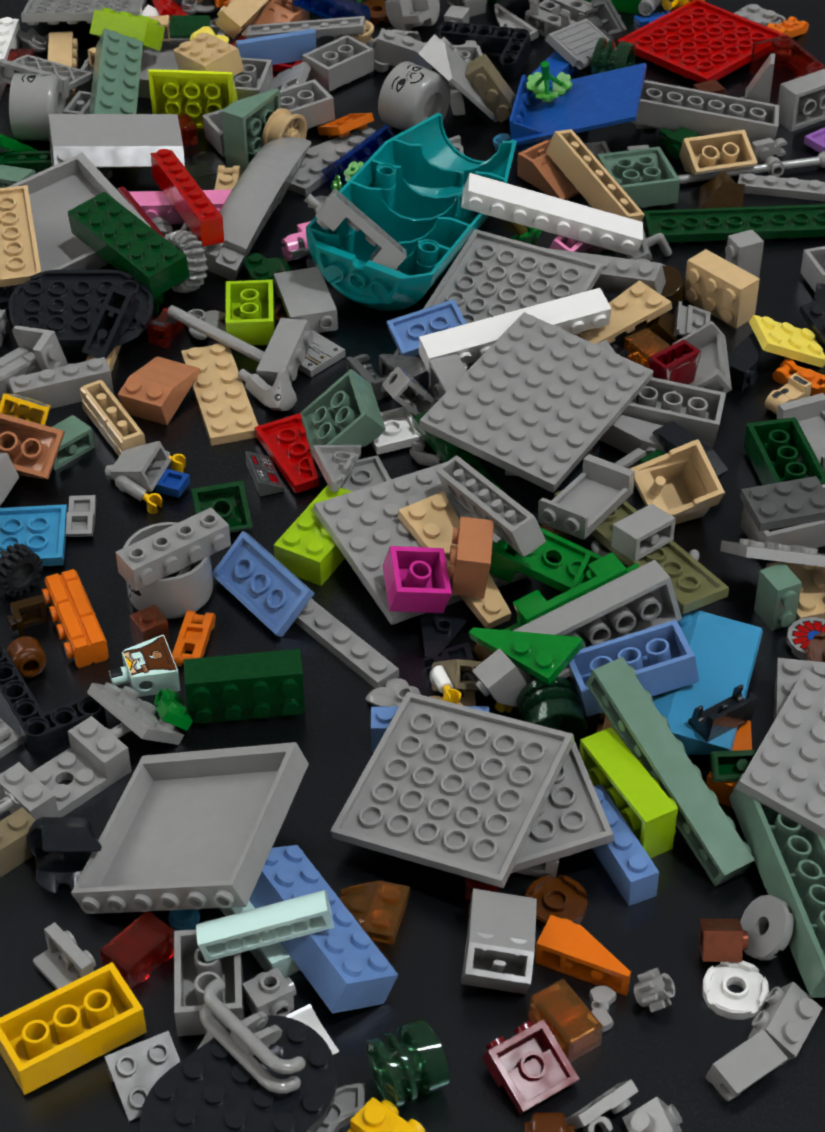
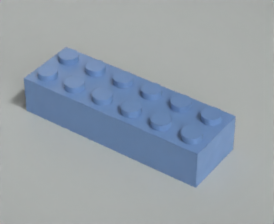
[249,845,398,1014]

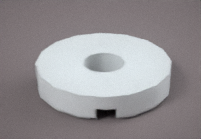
[702,960,769,1020]

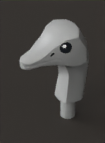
[238,368,297,411]

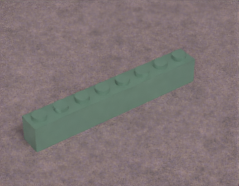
[586,657,755,887]

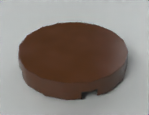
[525,875,588,929]

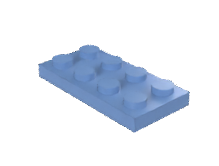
[212,531,315,637]

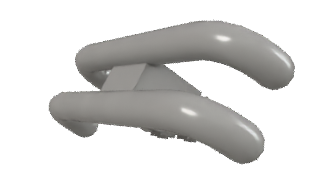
[199,978,306,1094]

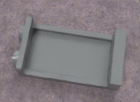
[274,267,338,333]
[673,321,732,393]
[777,393,825,472]
[538,454,635,540]

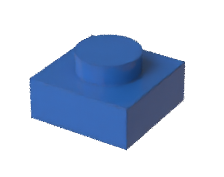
[155,468,190,498]

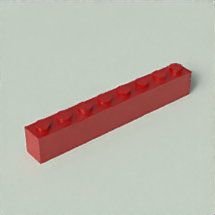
[151,149,224,246]

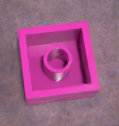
[382,546,452,613]

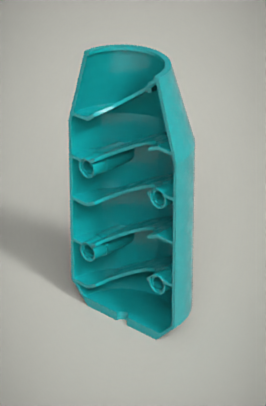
[306,113,517,311]

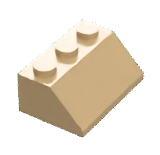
[679,129,758,175]

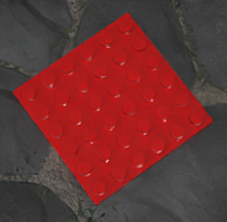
[617,0,786,83]

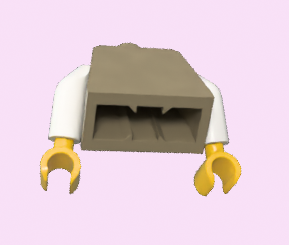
[429,659,513,713]

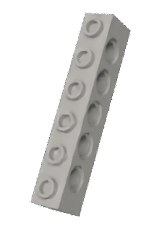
[435,455,546,557]

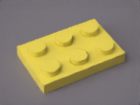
[749,315,825,368]

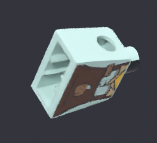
[109,635,180,697]

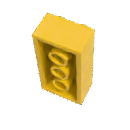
[0,962,147,1095]

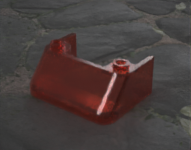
[749,35,825,79]

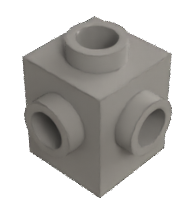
[242,967,297,1017]

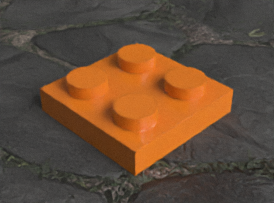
[317,113,374,138]

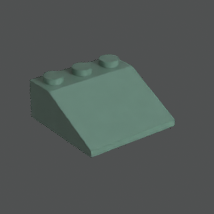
[221,88,281,173]
[597,146,680,208]
[300,369,386,464]

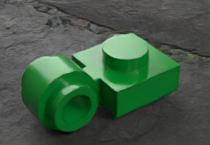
[154,688,193,731]

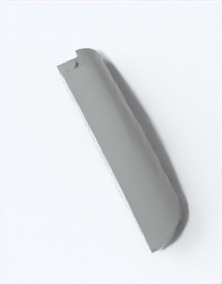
[202,137,312,281]

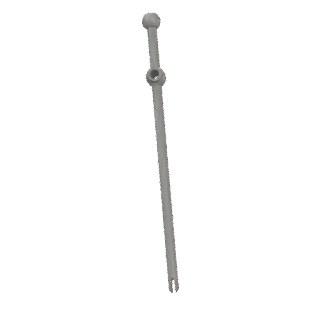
[678,151,825,184]

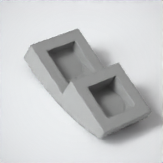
[65,495,97,537]

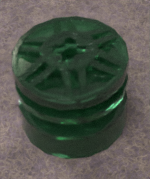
[591,38,636,75]
[517,677,588,746]
[365,1018,450,1108]

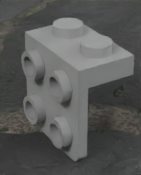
[12,325,68,371]

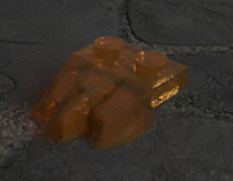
[340,880,410,944]

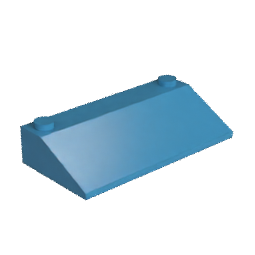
[652,611,763,755]

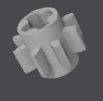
[634,968,675,1012]

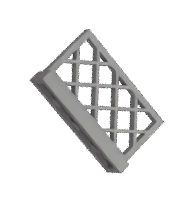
[0,54,93,100]

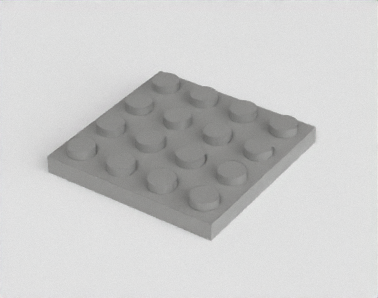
[511,741,614,873]

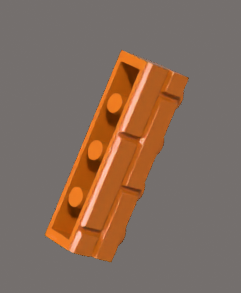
[42,569,109,668]

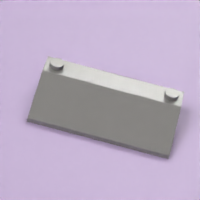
[48,114,185,168]

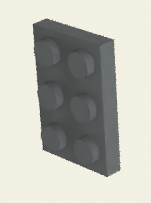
[740,476,825,532]

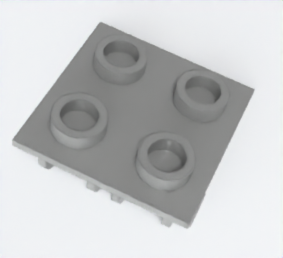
[104,1031,181,1121]

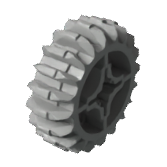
[165,230,208,293]

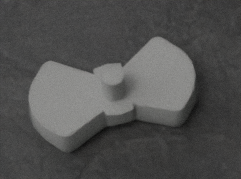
[586,985,617,1032]

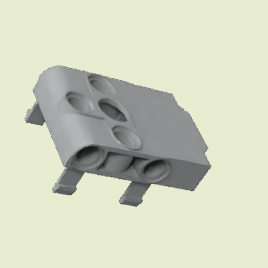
[524,0,621,37]

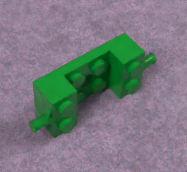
[489,528,603,592]
[503,552,640,631]

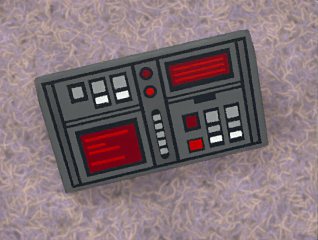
[245,451,284,497]

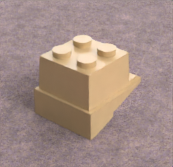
[630,439,725,525]

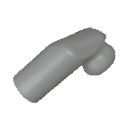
[410,441,442,467]

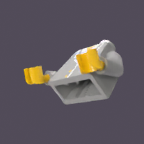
[105,441,186,514]

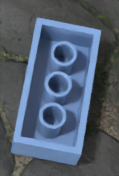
[568,620,699,717]

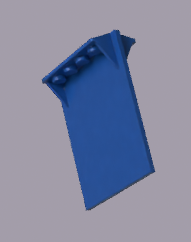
[509,63,647,153]

